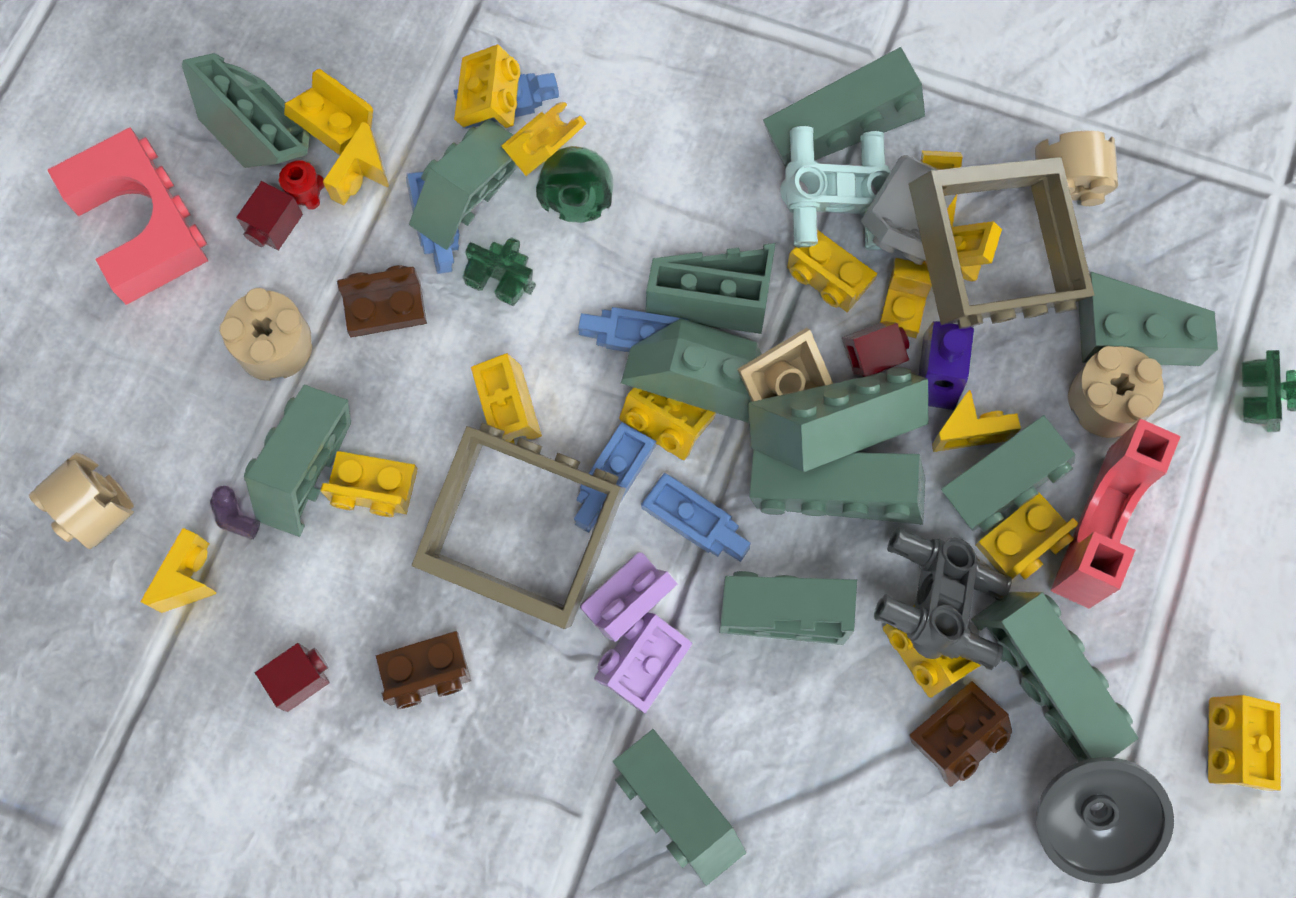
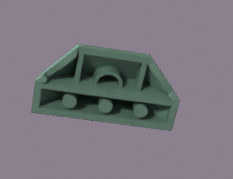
[182,53,310,168]
[621,318,762,423]

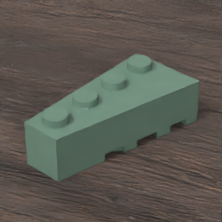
[763,47,925,168]
[748,367,929,472]
[749,450,926,525]
[971,592,1139,762]

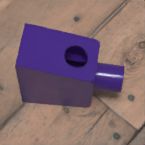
[918,321,974,410]

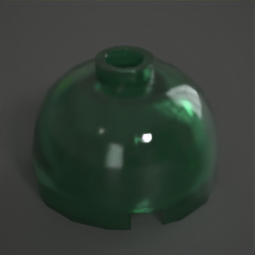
[536,146,613,223]

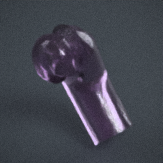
[210,486,260,540]

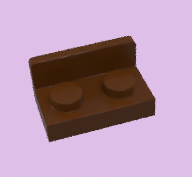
[337,265,427,338]
[375,631,471,709]
[909,681,1012,787]

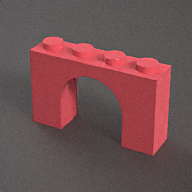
[48,127,208,305]
[1050,419,1181,609]

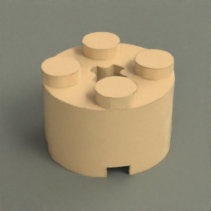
[1035,131,1118,206]
[219,288,312,381]
[1068,346,1164,438]
[29,453,134,549]

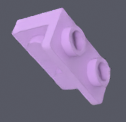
[580,552,677,642]
[594,612,693,713]

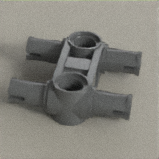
[874,527,1012,670]

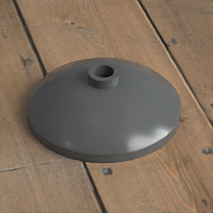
[1036,757,1174,884]

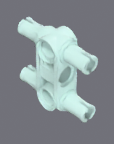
[780,126,891,250]

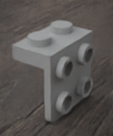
[861,155,956,265]

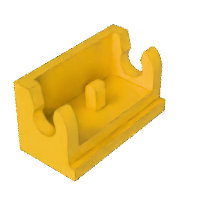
[501,102,587,176]
[471,353,542,444]

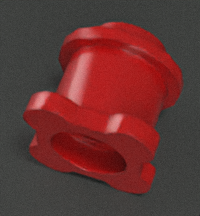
[279,160,325,210]

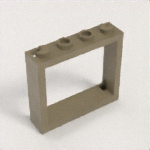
[908,157,1095,329]
[411,423,626,629]

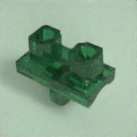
[462,237,536,306]
[1242,350,1296,432]

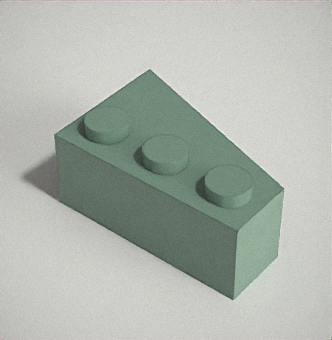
[409,119,517,250]
[646,243,776,334]
[1078,272,1218,366]
[244,384,351,537]
[941,415,1075,532]
[719,571,857,645]
[612,729,747,886]

